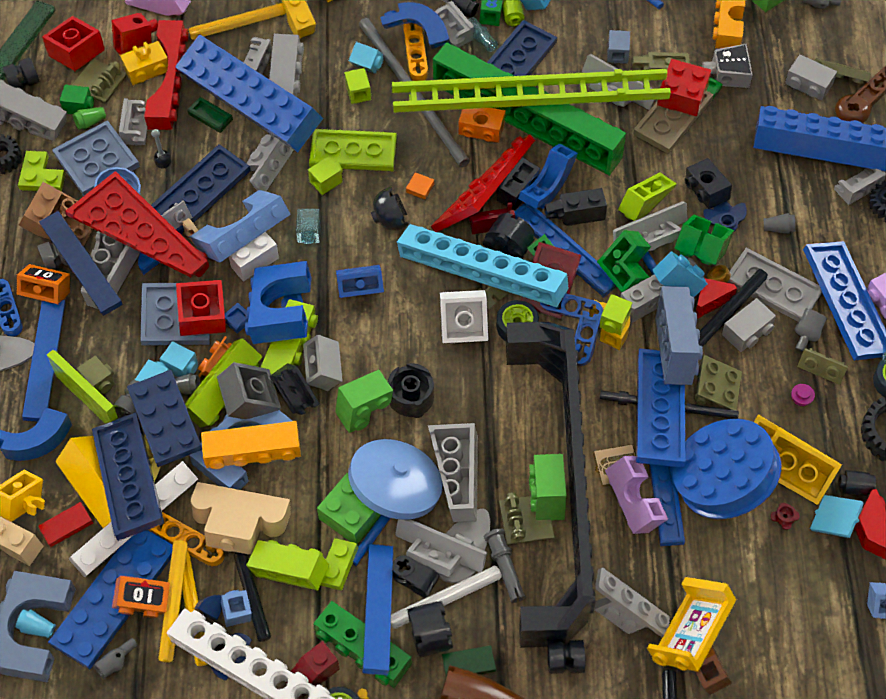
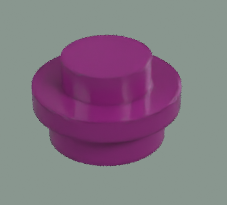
[791,384,815,406]

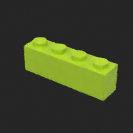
[261,299,318,390]
[185,338,263,428]

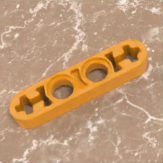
[403,23,428,81]
[149,512,224,566]

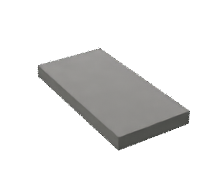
[727,248,823,322]

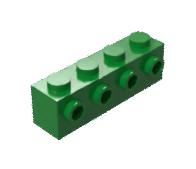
[313,601,412,688]

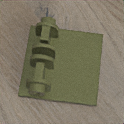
[72,59,127,103]
[695,355,742,411]
[499,493,555,545]

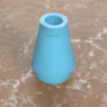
[15,609,55,638]

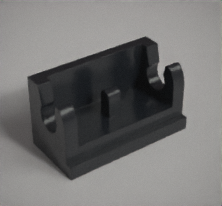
[269,363,320,415]

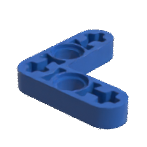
[0,279,23,337]
[540,293,604,366]

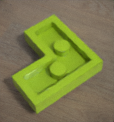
[18,151,65,192]
[320,538,359,591]

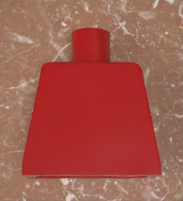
[112,13,158,55]

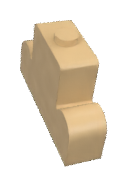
[191,482,291,554]

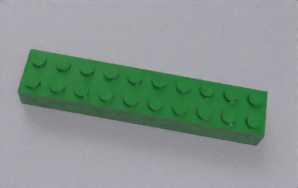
[433,42,626,176]

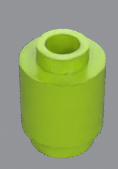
[502,0,525,26]

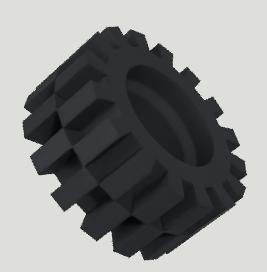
[0,134,22,175]

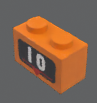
[17,264,70,304]
[112,576,170,618]

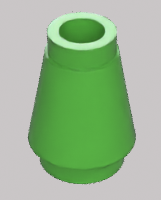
[73,107,106,130]

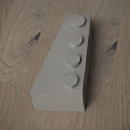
[269,34,304,97]
[0,80,66,141]
[81,231,140,309]
[428,423,478,522]

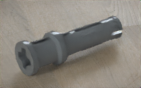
[484,528,526,603]

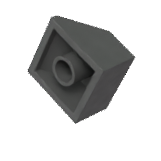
[217,362,281,420]

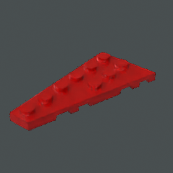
[430,134,535,232]
[65,171,207,278]

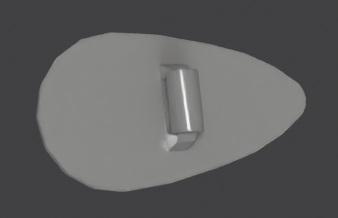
[0,335,35,371]
[438,509,490,584]

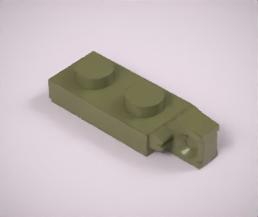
[632,52,690,70]
[815,58,871,84]

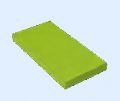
[309,129,397,171]
[47,350,118,424]

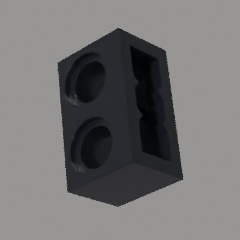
[497,157,540,211]

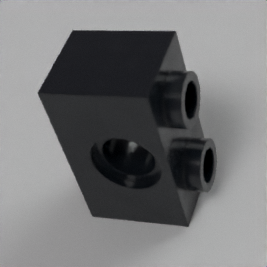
[684,158,732,209]

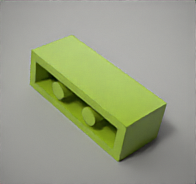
[246,540,329,590]

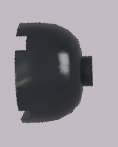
[371,186,410,230]

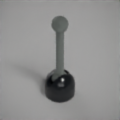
[151,129,172,168]

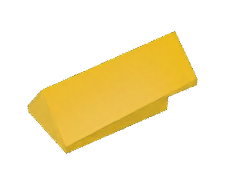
[754,414,842,505]
[55,436,111,528]

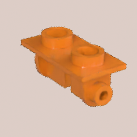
[197,336,232,378]

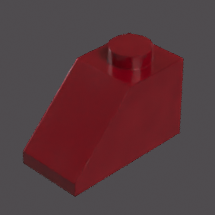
[285,641,340,699]

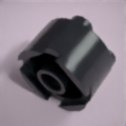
[482,213,535,259]
[388,363,434,418]
[407,601,453,658]

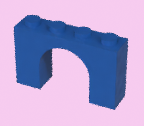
[245,261,312,344]

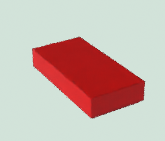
[38,502,93,548]

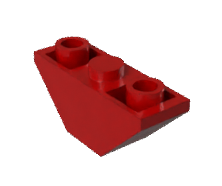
[854,489,886,560]

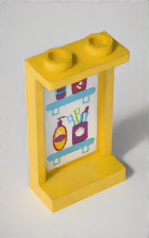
[647,577,736,672]

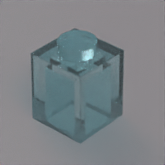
[296,209,321,244]

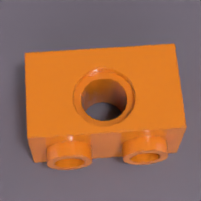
[458,108,505,143]

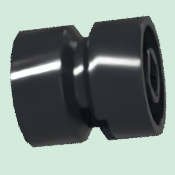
[2,57,40,89]
[547,640,585,674]

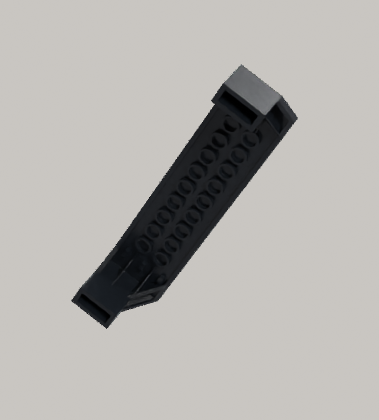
[506,322,595,648]

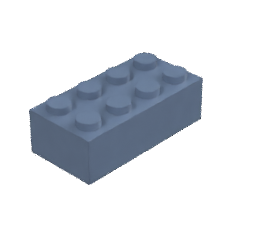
[655,286,703,385]

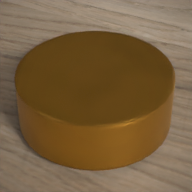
[707,265,731,283]

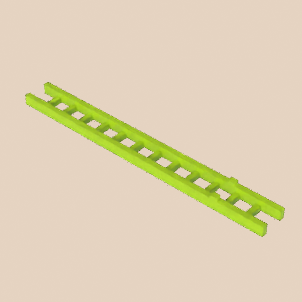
[392,69,671,112]

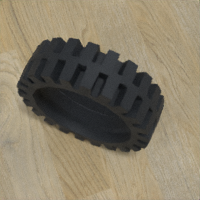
[861,397,886,462]

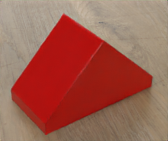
[696,278,737,319]

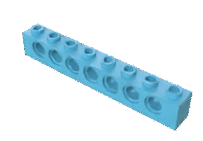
[397,224,569,307]

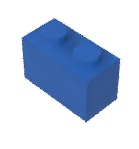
[336,265,384,298]

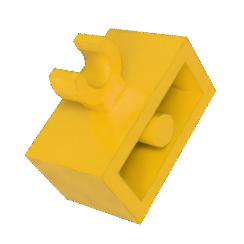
[120,41,168,85]
[0,470,45,522]

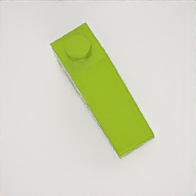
[618,173,676,221]

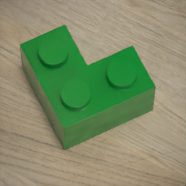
[597,230,651,292]

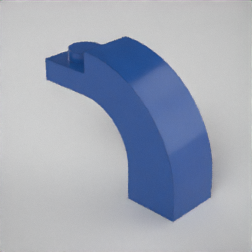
[380,2,451,49]
[518,144,578,209]
[0,408,72,461]

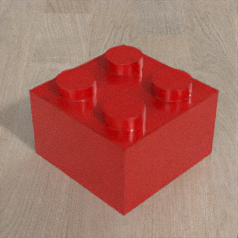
[42,16,105,71]
[657,59,712,117]
[176,280,226,336]

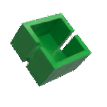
[674,214,734,265]

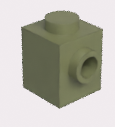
[77,355,115,394]

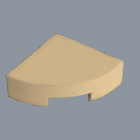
[183,218,198,242]

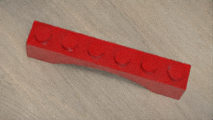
[144,20,188,130]

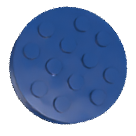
[672,419,782,519]

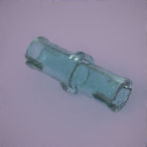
[469,17,498,52]

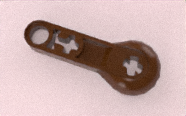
[835,66,886,123]

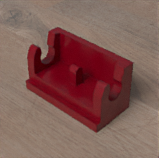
[468,202,515,235]

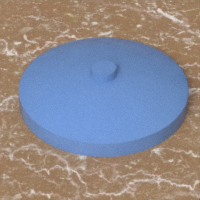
[348,439,443,520]

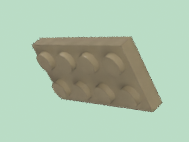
[633,91,713,154]

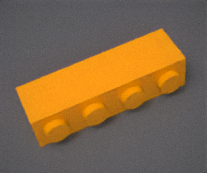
[201,421,301,469]

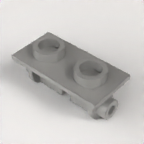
[162,201,192,229]

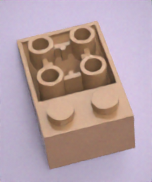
[19,182,93,247]

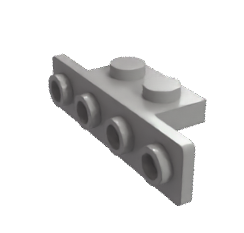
[582,54,655,110]
[247,135,294,191]
[613,201,687,252]
[395,519,487,577]
[594,568,670,638]

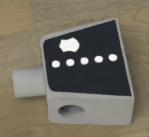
[702,44,752,88]

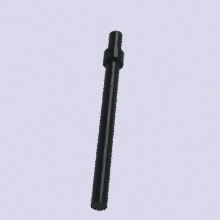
[600,390,739,419]

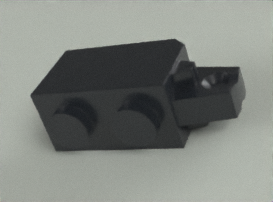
[544,188,607,226]

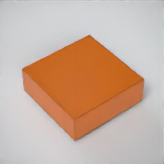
[406,173,434,200]

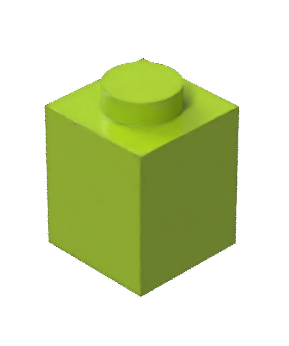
[344,68,371,104]
[308,156,343,195]
[599,294,633,335]

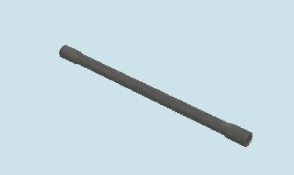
[359,18,470,167]

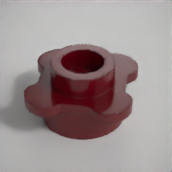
[770,503,800,530]

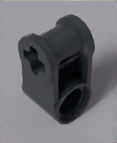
[392,555,440,598]

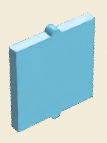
[810,495,864,538]

